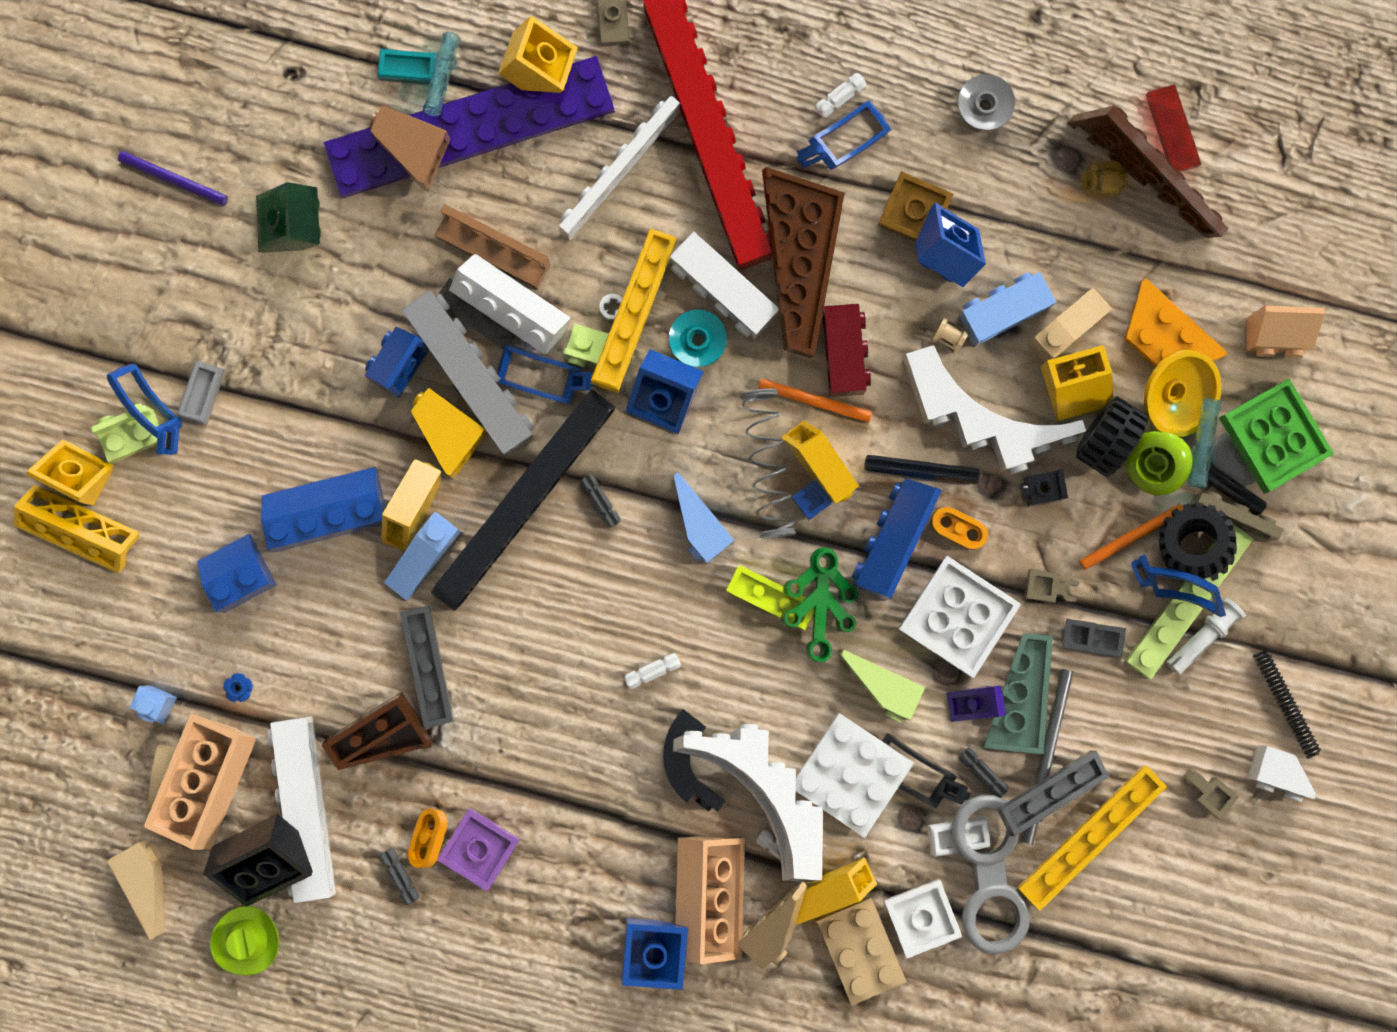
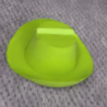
[1124,431,1193,496]
[210,906,279,976]

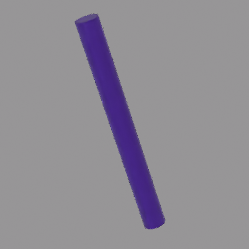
[118,151,228,206]

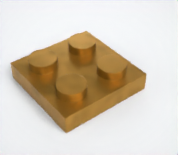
[877,171,954,242]

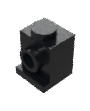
[1020,469,1068,507]

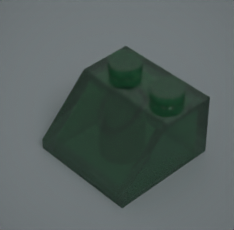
[256,182,321,253]

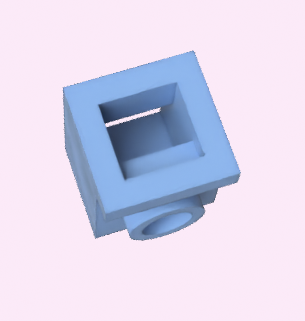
[129,686,177,724]

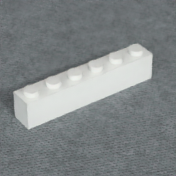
[267,717,336,903]

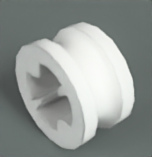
[599,294,623,321]

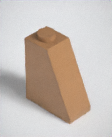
[370,105,450,191]

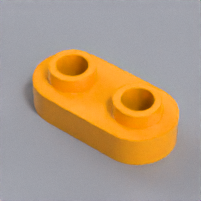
[931,507,988,550]
[408,808,447,869]

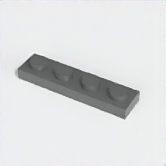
[400,606,455,728]
[997,750,1110,836]

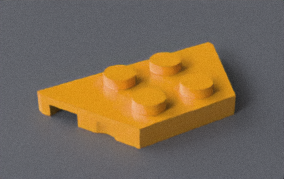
[1124,278,1228,367]

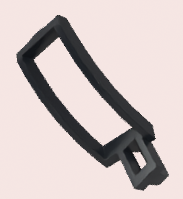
[882,733,971,808]

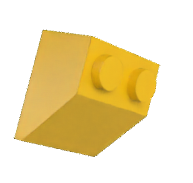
[498,15,578,93]

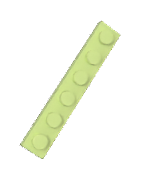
[1125,524,1254,679]

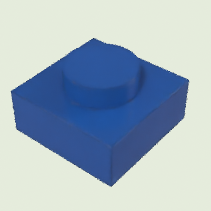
[791,480,833,521]

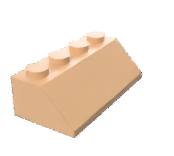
[144,714,257,850]
[675,836,745,965]

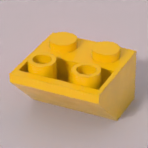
[1040,345,1113,422]

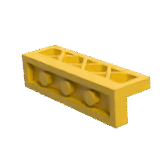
[14,485,139,573]

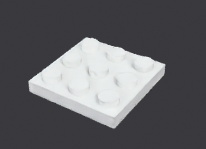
[898,556,1021,678]
[795,713,914,838]

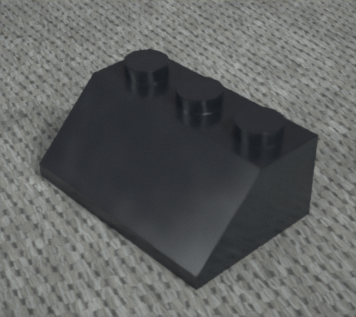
[203,814,313,907]

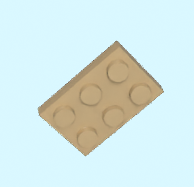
[816,897,907,1005]

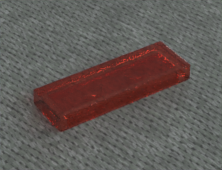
[1145,84,1202,172]

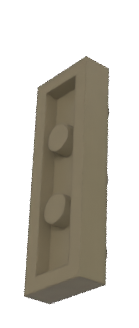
[1190,491,1284,542]

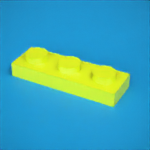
[726,565,814,631]

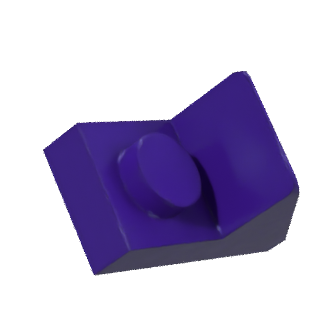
[946,685,1006,722]

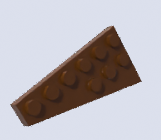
[1067,106,1229,238]
[762,167,845,358]

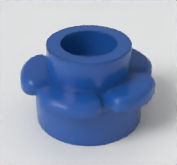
[223,673,253,702]

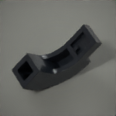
[663,709,725,812]

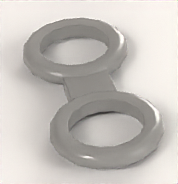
[952,795,1030,954]

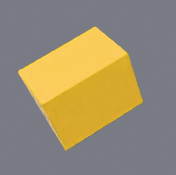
[27,440,114,506]

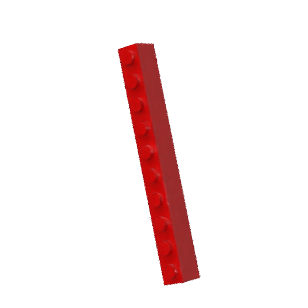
[643,0,772,271]

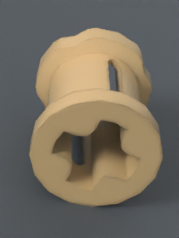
[931,318,969,354]

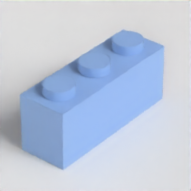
[959,272,1056,347]

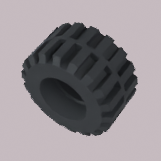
[1076,396,1148,477]
[1158,503,1237,583]

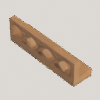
[435,204,551,290]

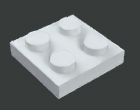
[884,879,962,958]

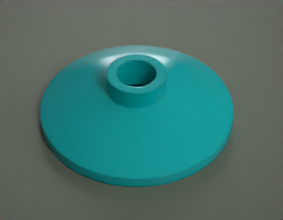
[669,309,727,367]

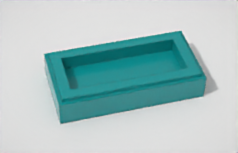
[377,49,438,84]

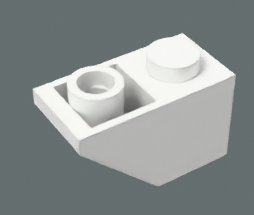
[1247,745,1316,802]

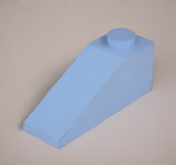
[674,472,734,564]
[384,512,463,601]

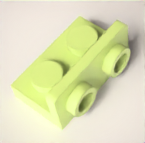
[563,323,609,368]
[90,404,159,463]

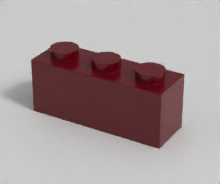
[822,304,871,397]

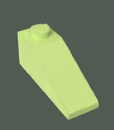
[839,650,925,723]

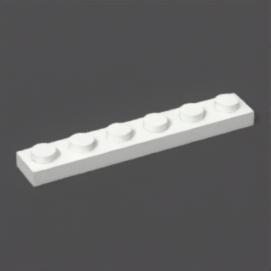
[559,96,680,240]

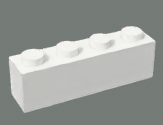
[670,231,779,340]
[449,254,571,355]

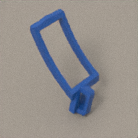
[796,100,892,170]
[497,344,596,404]
[107,364,182,455]
[1131,554,1226,617]

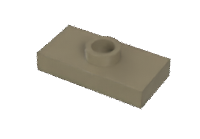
[598,0,630,47]

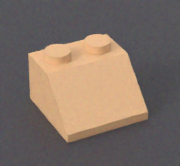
[1246,306,1325,358]

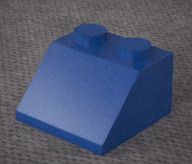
[916,203,986,287]
[365,327,429,398]
[625,349,704,434]
[197,534,277,613]
[621,918,688,990]

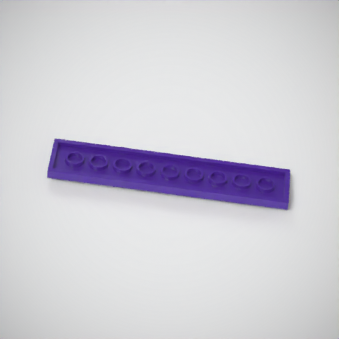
[324,56,615,199]

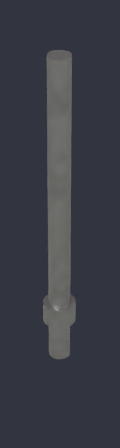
[1021,669,1074,845]

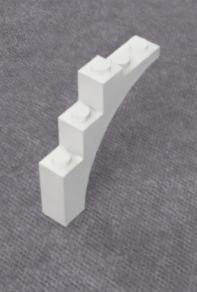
[903,345,1086,475]
[673,724,823,882]

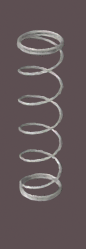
[741,389,796,539]

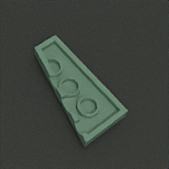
[983,633,1053,754]

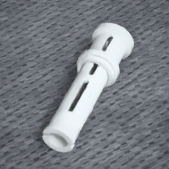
[1166,598,1246,675]

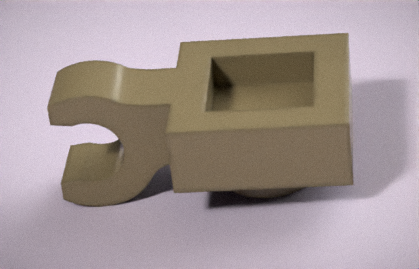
[1182,769,1239,820]

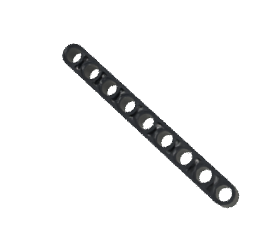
[431,389,616,611]

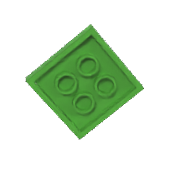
[1219,378,1334,494]

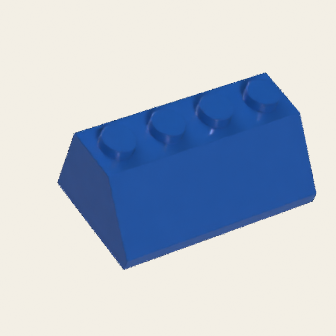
[261,467,386,552]
[851,478,942,601]

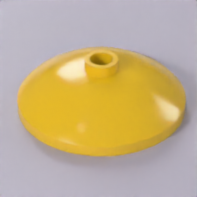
[1144,350,1222,437]

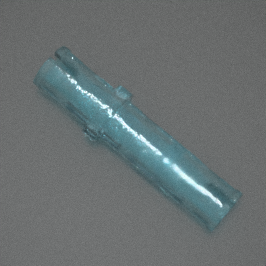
[423,32,460,116]
[1187,398,1222,488]

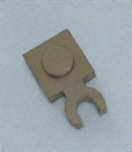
[1024,569,1080,603]

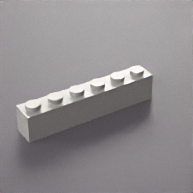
[402,290,534,456]

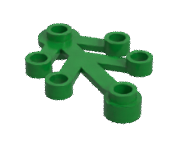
[781,547,858,662]

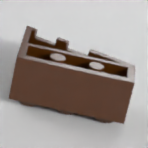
[322,692,434,770]

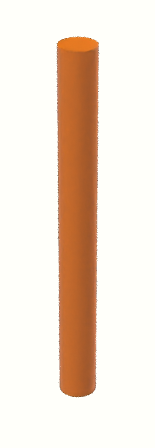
[758,378,872,423]
[1079,503,1184,570]

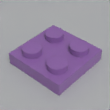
[437,808,520,892]

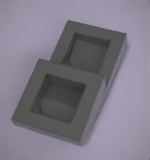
[1062,618,1126,658]

